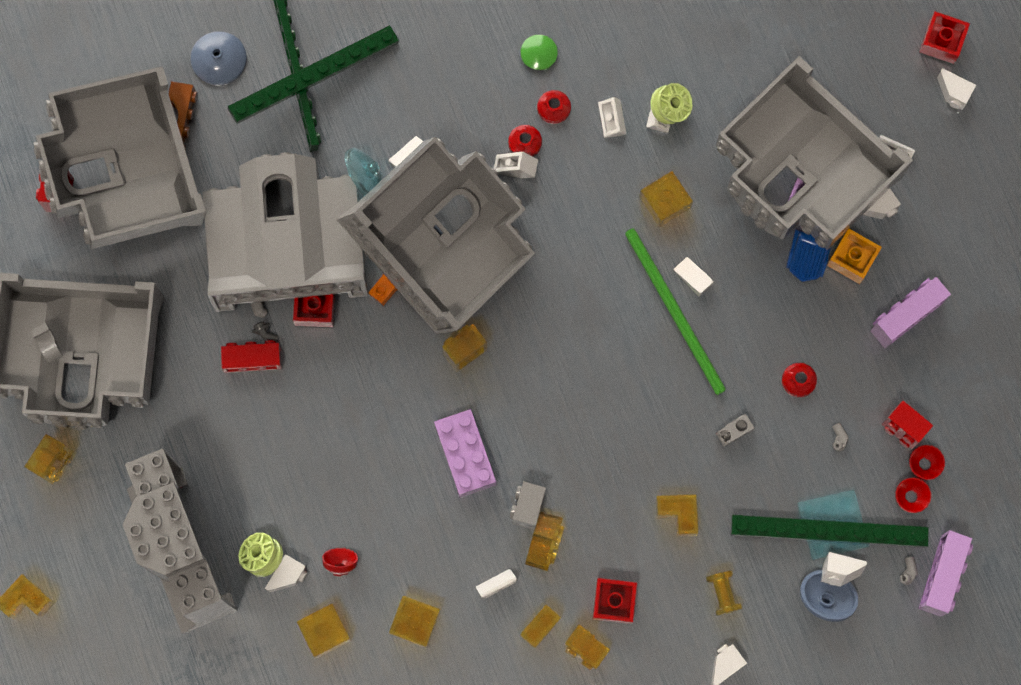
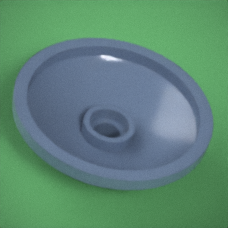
[191,32,247,85]
[800,570,858,622]

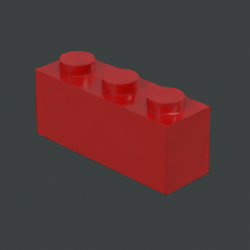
[221,340,282,373]

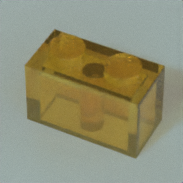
[520,605,561,649]

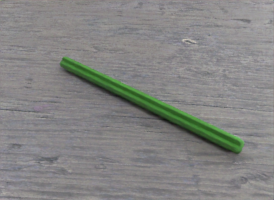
[625,228,726,395]

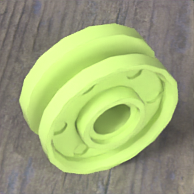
[650,83,693,124]
[238,533,283,577]

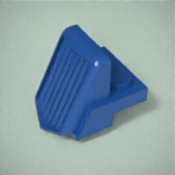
[786,230,831,282]

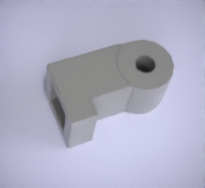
[30,323,63,363]
[716,414,755,447]

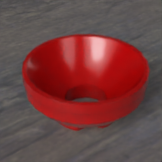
[537,90,571,124]
[508,125,542,157]
[782,363,817,398]
[909,445,945,480]
[895,478,931,513]
[322,548,358,576]

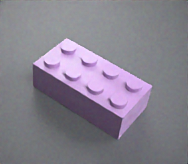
[871,277,951,348]
[434,409,496,498]
[918,530,973,617]

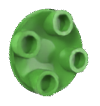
[521,35,558,70]

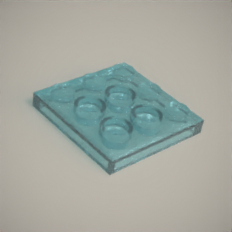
[797,490,869,561]

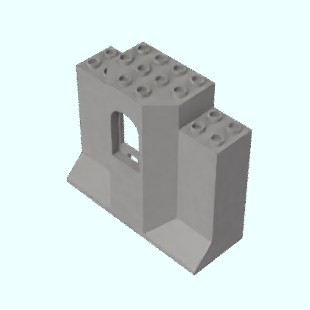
[716,56,913,250]
[33,66,206,249]
[336,137,535,334]
[203,152,368,312]
[0,273,164,430]
[123,449,237,634]

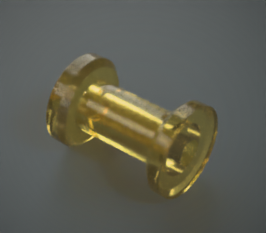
[706,571,743,616]

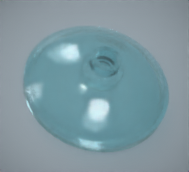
[344,147,382,196]

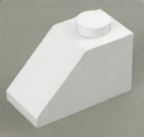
[937,68,976,110]
[494,152,538,179]
[863,188,901,219]
[821,552,867,587]
[265,554,308,592]
[711,644,747,685]

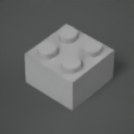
[510,481,546,530]

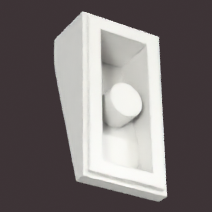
[673,257,714,297]

